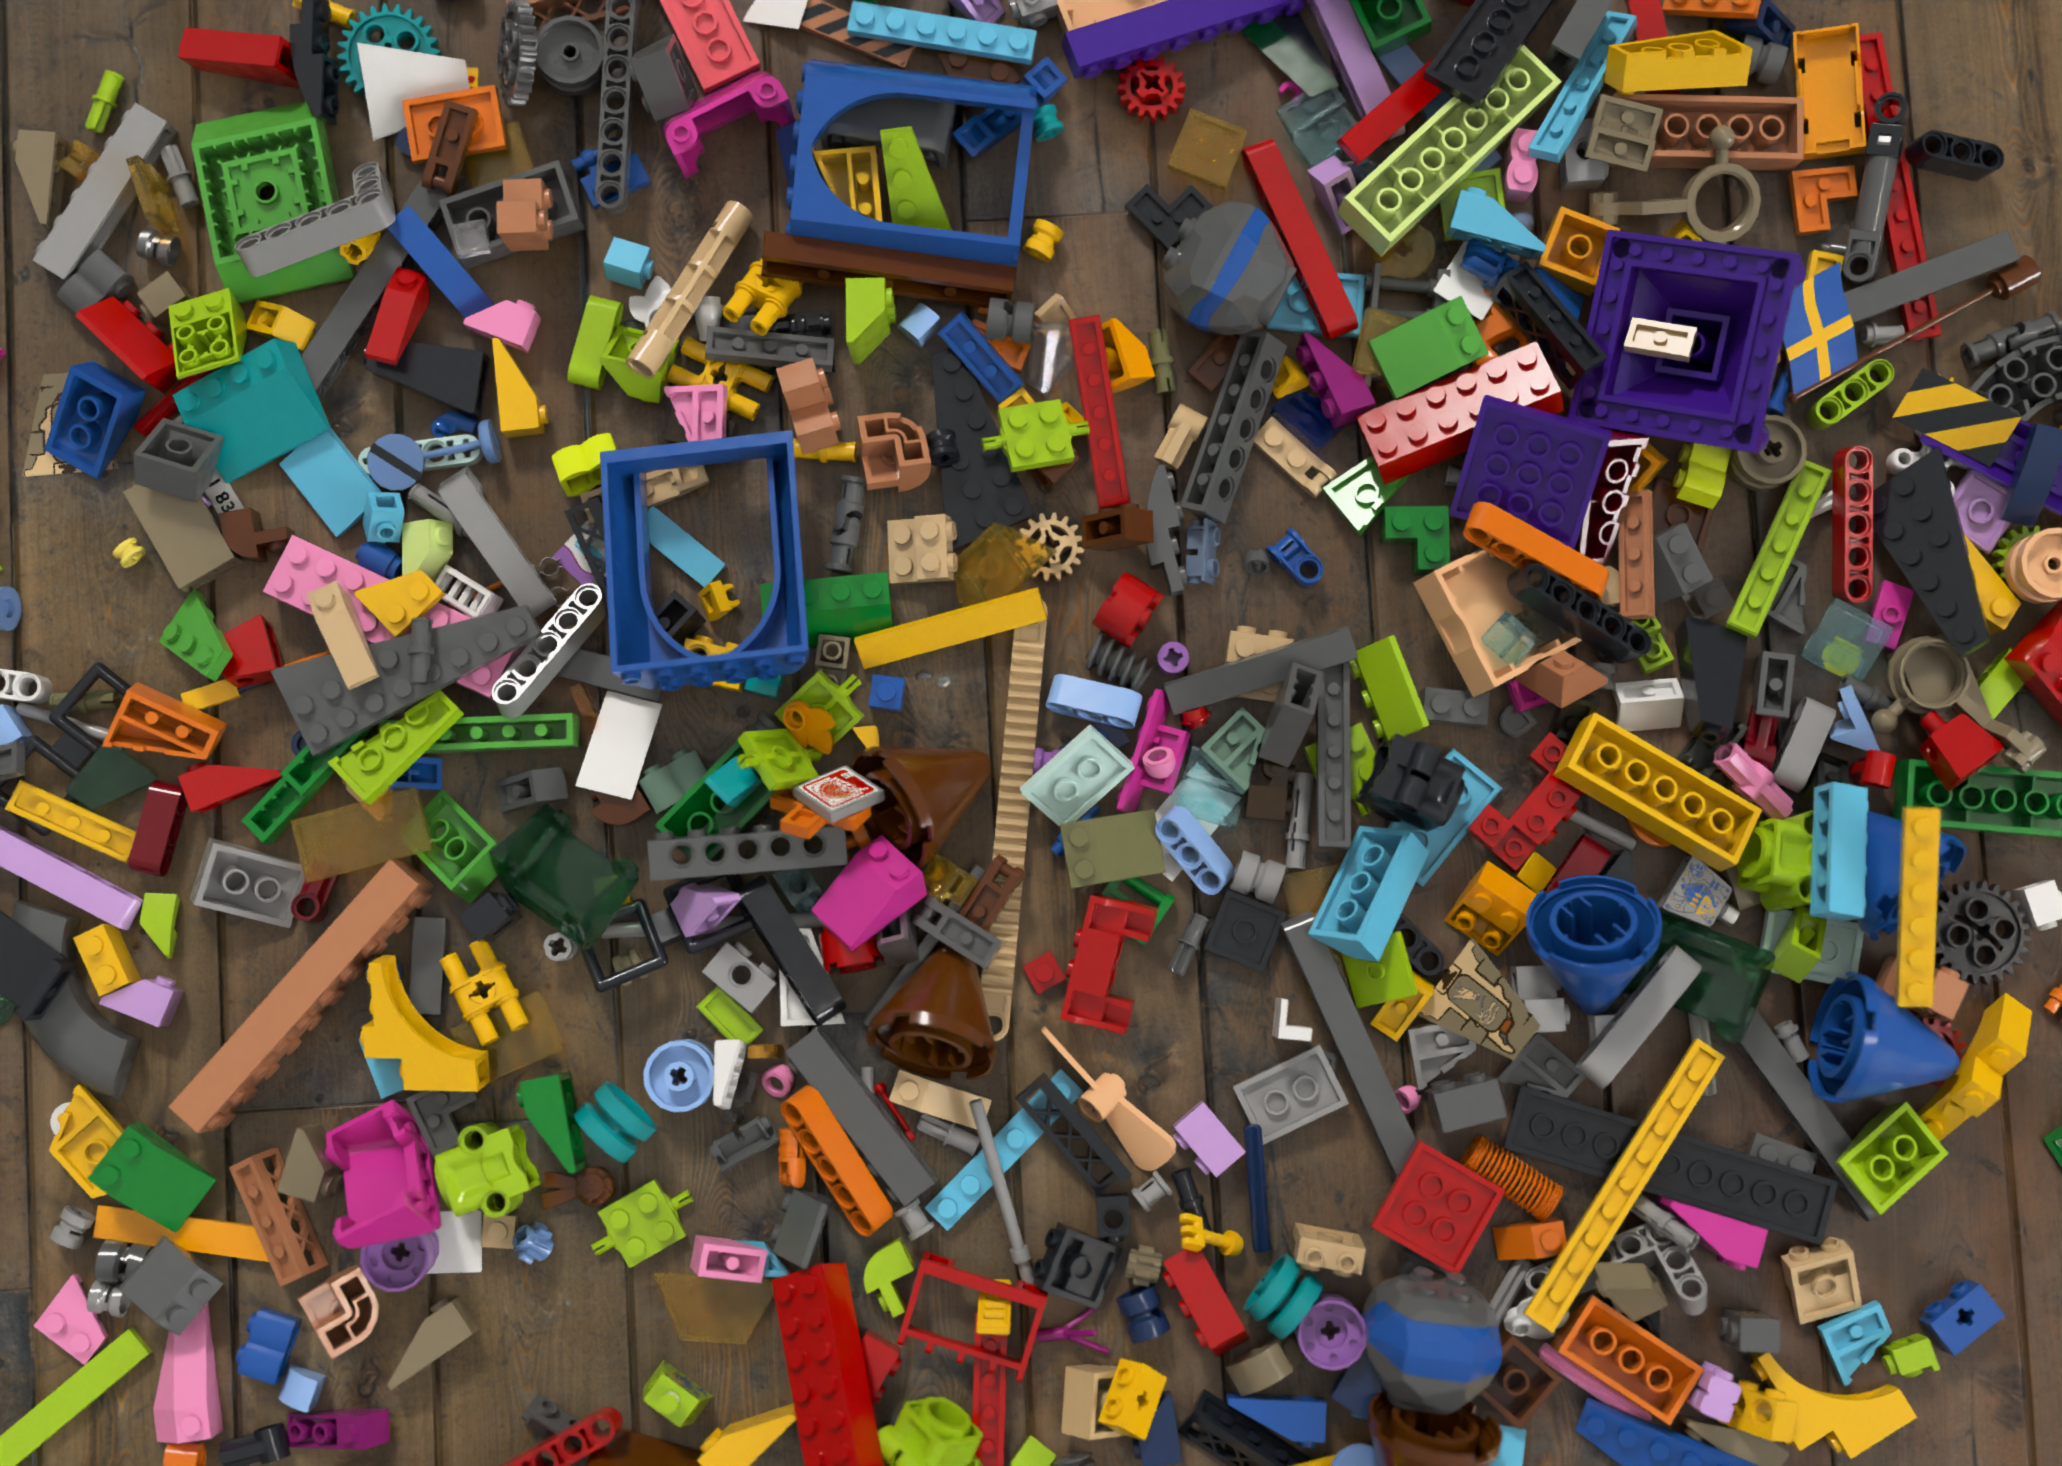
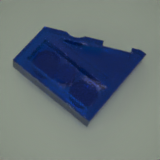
[1270,390,1347,454]

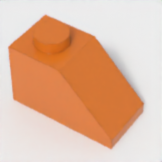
[1491,1216,1567,1260]

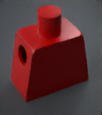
[220,615,284,688]
[1919,710,2005,792]

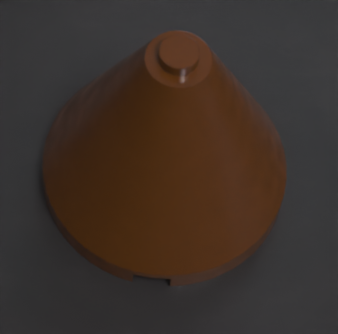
[850,746,992,868]
[866,942,997,1080]
[1367,1391,1503,1466]

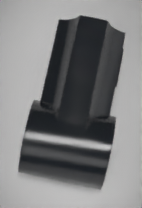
[219,1422,291,1466]

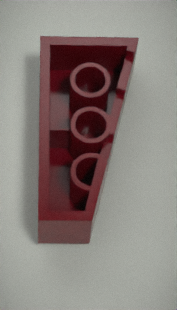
[1574,429,1649,564]

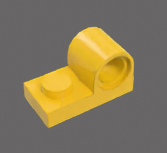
[1370,970,1434,1042]

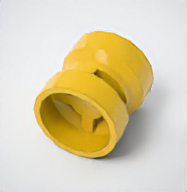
[1023,219,1064,262]

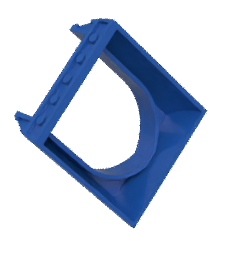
[785,59,1037,273]
[600,430,809,691]

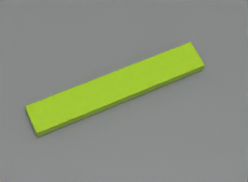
[1725,460,1832,639]
[0,1327,153,1466]

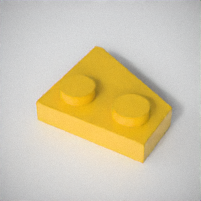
[354,570,446,638]

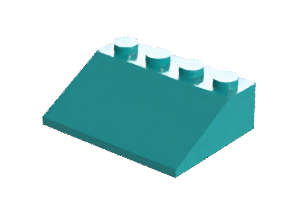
[172,338,331,484]

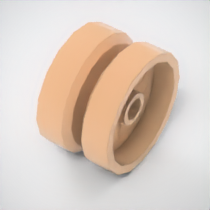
[2004,528,2062,604]

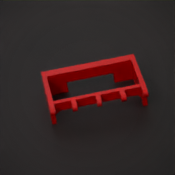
[897,1251,1048,1383]

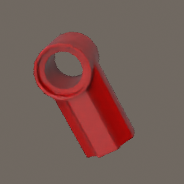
[1849,750,1897,789]

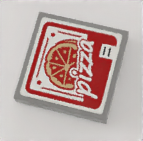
[792,765,884,823]

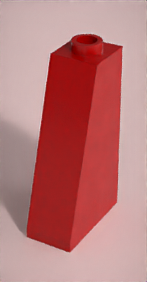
[178,27,300,89]

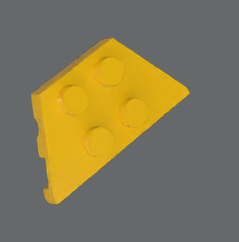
[49,1084,124,1199]

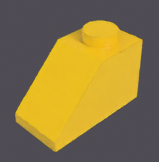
[246,300,316,351]

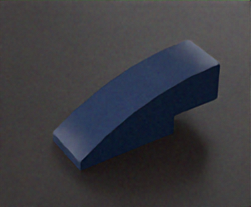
[2000,423,2062,528]

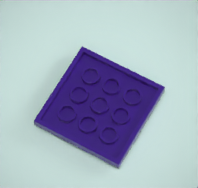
[1449,394,1613,549]

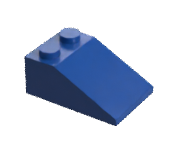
[44,361,146,479]

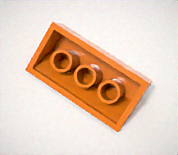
[1550,1295,1705,1425]

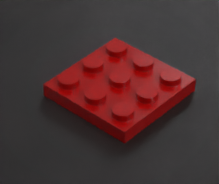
[1370,1140,1506,1273]

